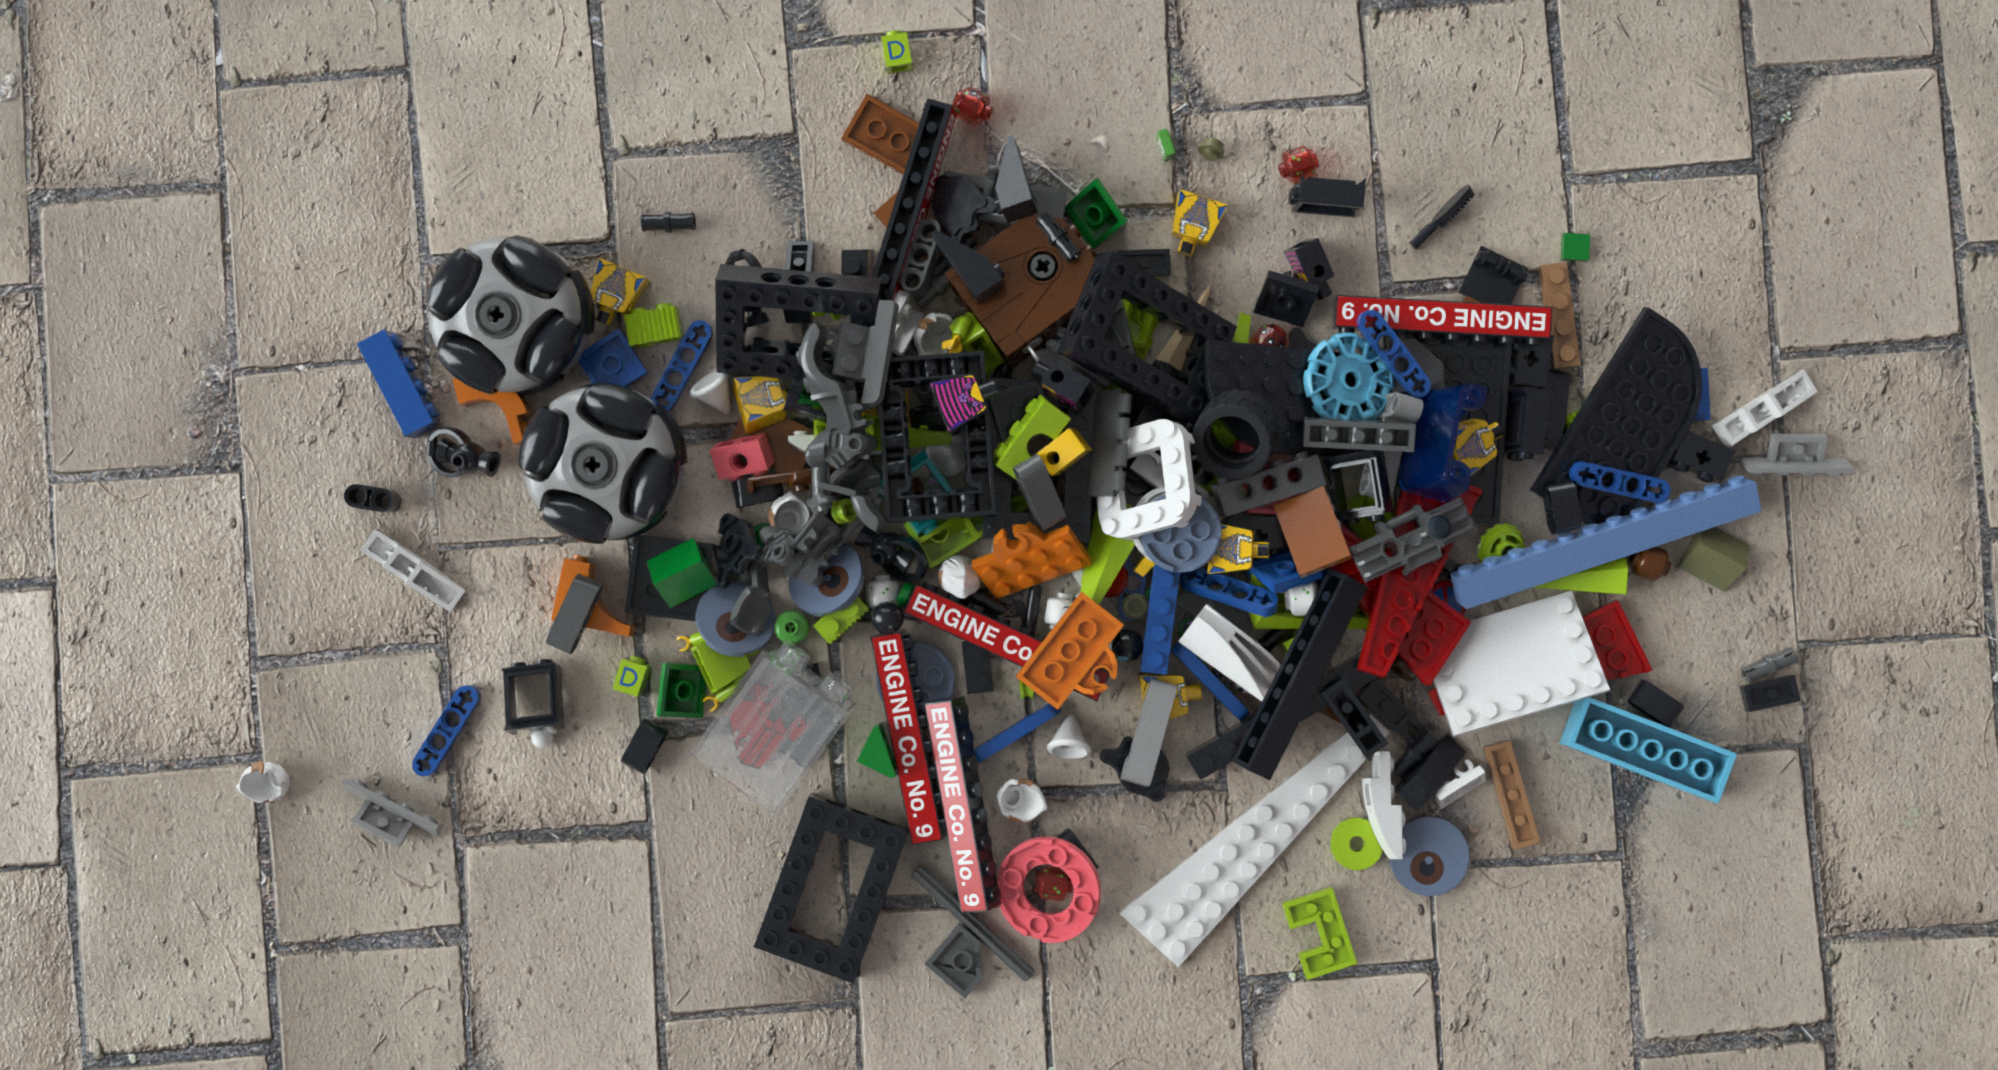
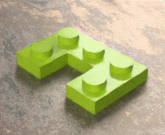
[1281,886,1357,980]

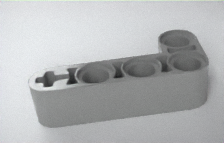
[1359,392,1423,498]
[1120,678,1177,787]

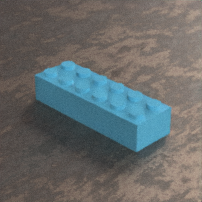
[1559,697,1737,804]

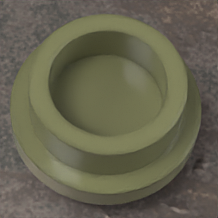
[1198,138,1225,161]
[1122,593,1149,620]

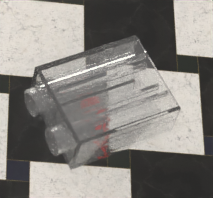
[689,641,858,816]

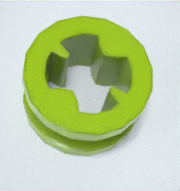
[831,498,856,524]
[1019,680,1034,700]

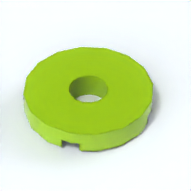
[1330,817,1383,870]

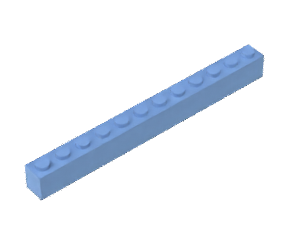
[1450,476,1762,609]

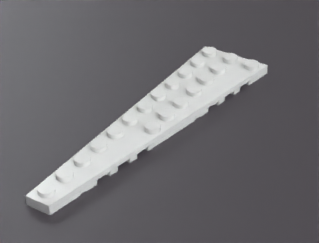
[1119,714,1390,967]

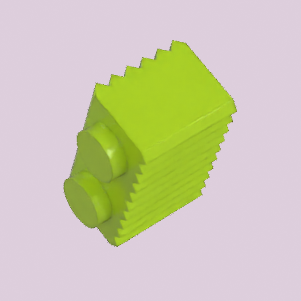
[624,303,684,349]
[813,594,870,644]

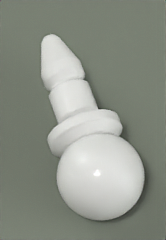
[531,702,565,749]

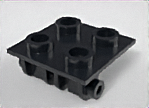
[1458,246,1528,304]

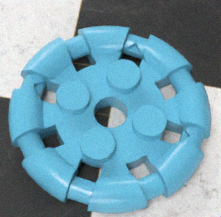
[1303,333,1394,420]

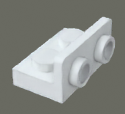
[892,290,923,356]

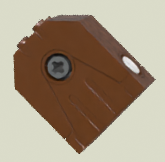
[945,215,1097,370]

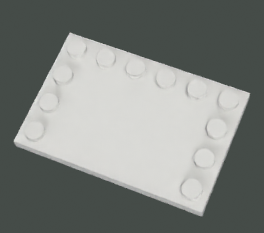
[1433,591,1610,737]

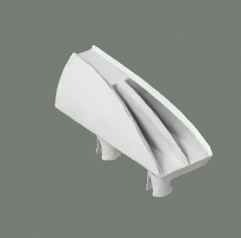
[1178,604,1281,701]

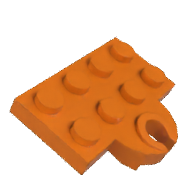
[972,521,1092,599]
[1015,591,1124,710]

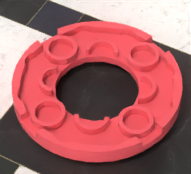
[997,836,1101,943]

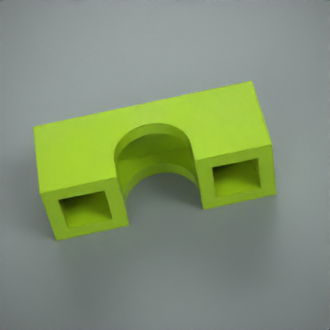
[992,395,1071,480]

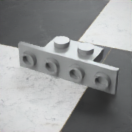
[1740,433,1855,476]
[342,777,440,848]

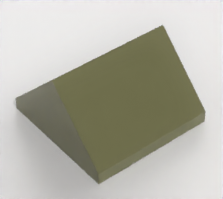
[1677,527,1749,591]

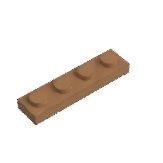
[1538,262,1581,369]
[1483,740,1540,850]

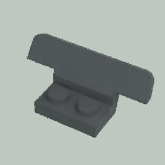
[831,300,899,406]

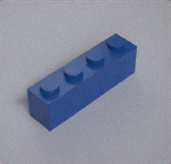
[357,329,441,439]
[1140,565,1180,675]

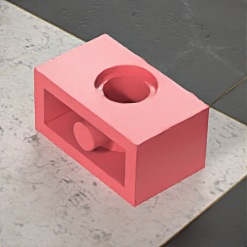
[709,432,775,481]

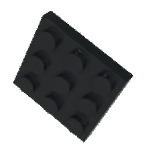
[625,535,714,621]

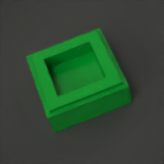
[1560,233,1590,262]

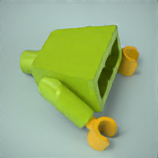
[942,312,1004,380]
[676,632,759,712]

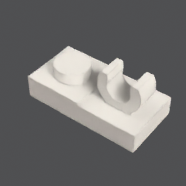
[1434,759,1486,809]

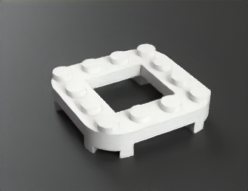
[1097,419,1201,540]

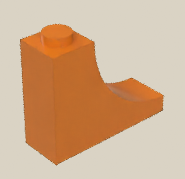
[551,554,636,636]

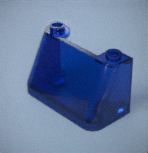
[1399,383,1488,503]

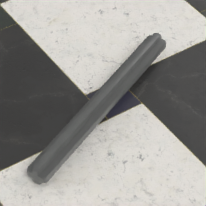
[912,865,1035,981]

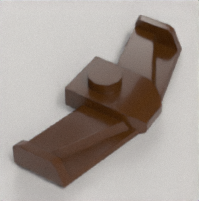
[745,466,837,494]

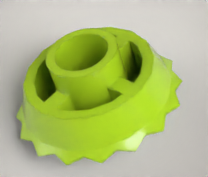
[1477,523,1525,563]

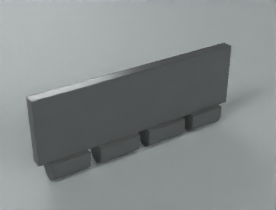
[1088,389,1132,497]

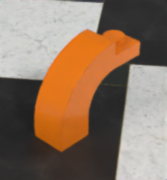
[452,378,533,446]

